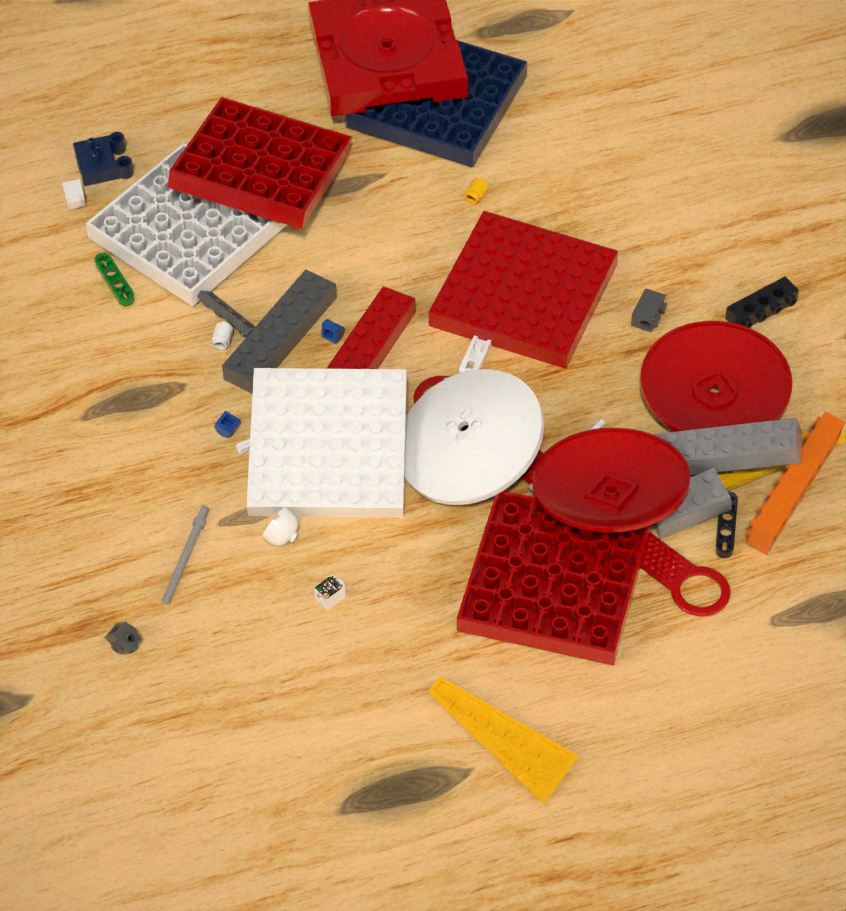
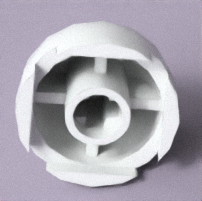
[262,507,299,546]

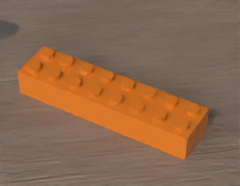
[746,411,846,555]

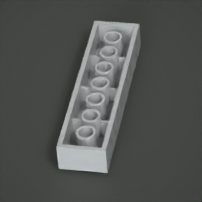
[653,418,802,475]

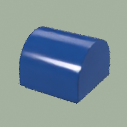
[321,319,345,344]
[214,411,241,438]

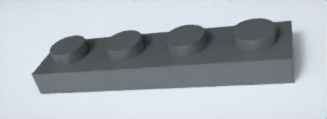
[197,291,256,337]

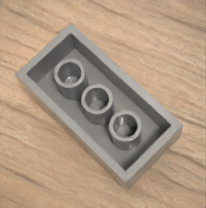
[653,468,732,539]

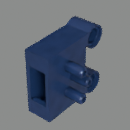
[73,132,133,187]

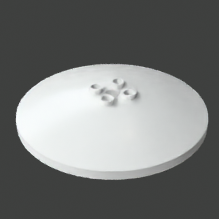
[405,369,544,505]

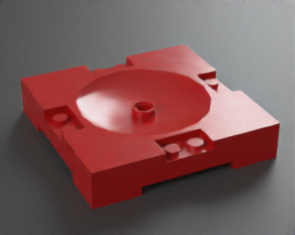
[308,0,468,117]

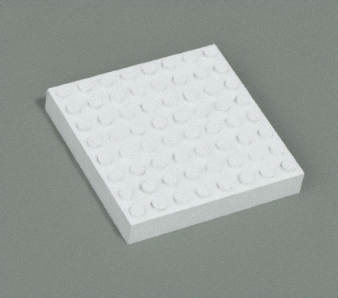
[86,143,287,307]
[247,368,407,518]

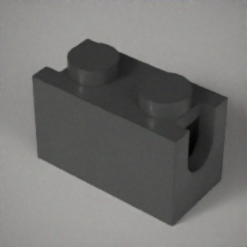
[631,288,667,333]

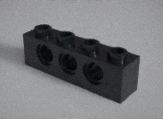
[725,276,799,328]

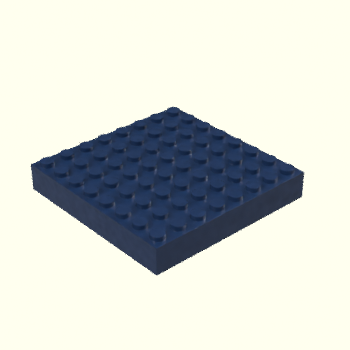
[346,40,527,167]

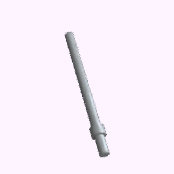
[162,505,209,604]

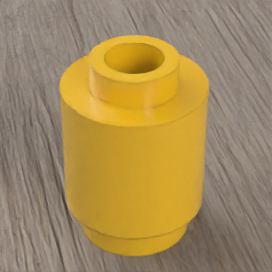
[465,178,489,204]

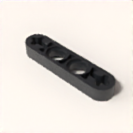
[715,491,738,559]

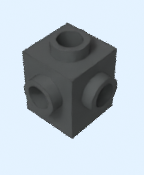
[104,622,142,654]

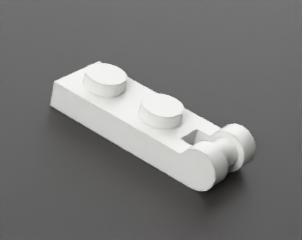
[458,335,492,374]

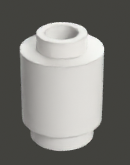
[212,322,234,350]

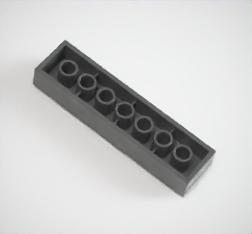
[222,269,337,394]

